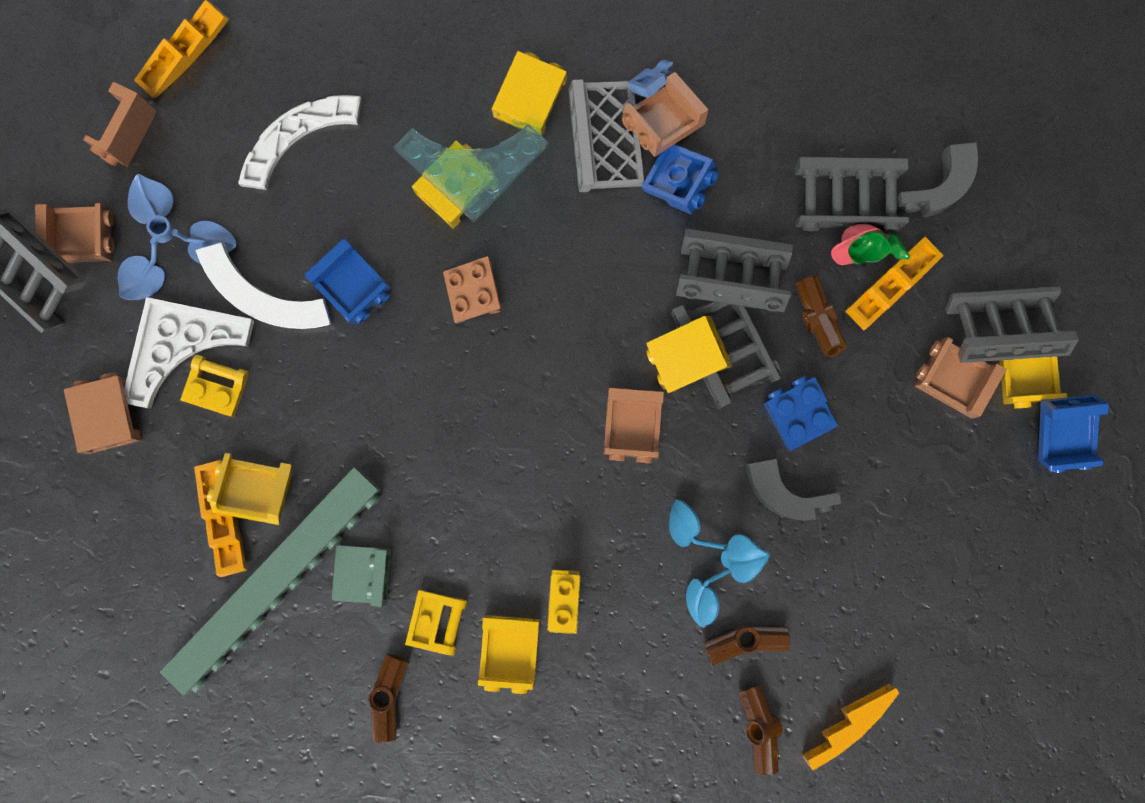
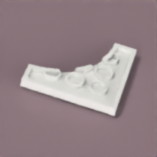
[124,297,254,409]

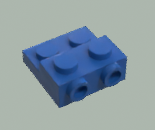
[642,144,718,215]
[763,376,838,452]

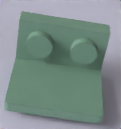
[332,545,392,607]

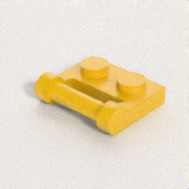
[180,355,249,417]
[405,590,467,656]

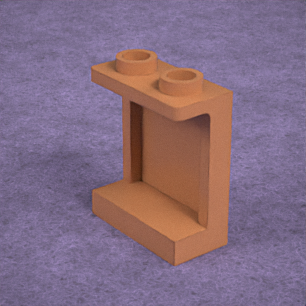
[622,72,709,157]
[83,82,157,167]
[35,203,114,263]
[915,337,1007,418]
[64,373,142,454]
[603,388,664,463]

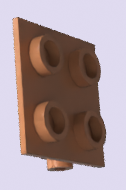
[443,256,502,323]

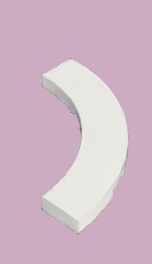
[238,95,362,190]
[196,243,332,329]

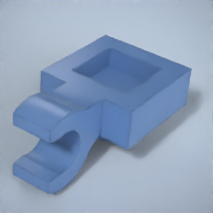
[628,59,673,98]

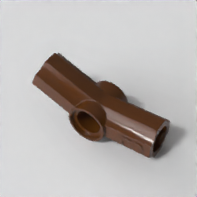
[794,275,847,358]
[703,624,790,666]
[368,653,410,743]
[739,685,783,775]

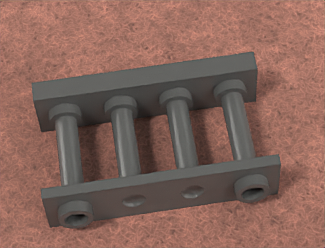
[795,157,909,232]
[0,208,87,333]
[676,228,793,312]
[671,281,781,409]
[945,286,1079,363]

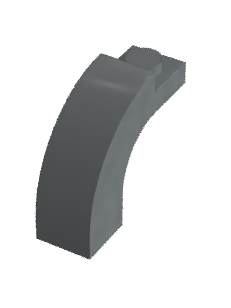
[897,143,978,217]
[746,459,841,520]

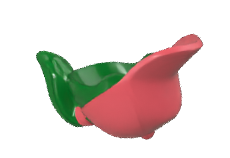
[831,224,910,265]

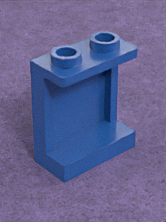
[304,238,392,326]
[1038,394,1109,473]

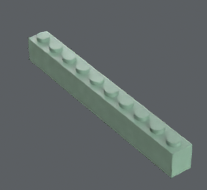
[160,467,382,696]

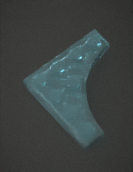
[393,124,548,223]

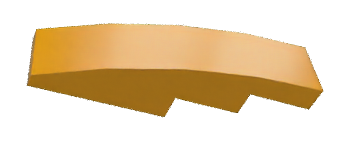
[134,0,229,98]
[845,237,944,330]
[194,460,247,577]
[802,684,899,770]

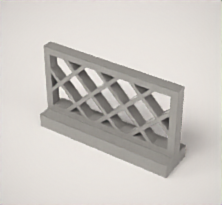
[568,79,644,192]

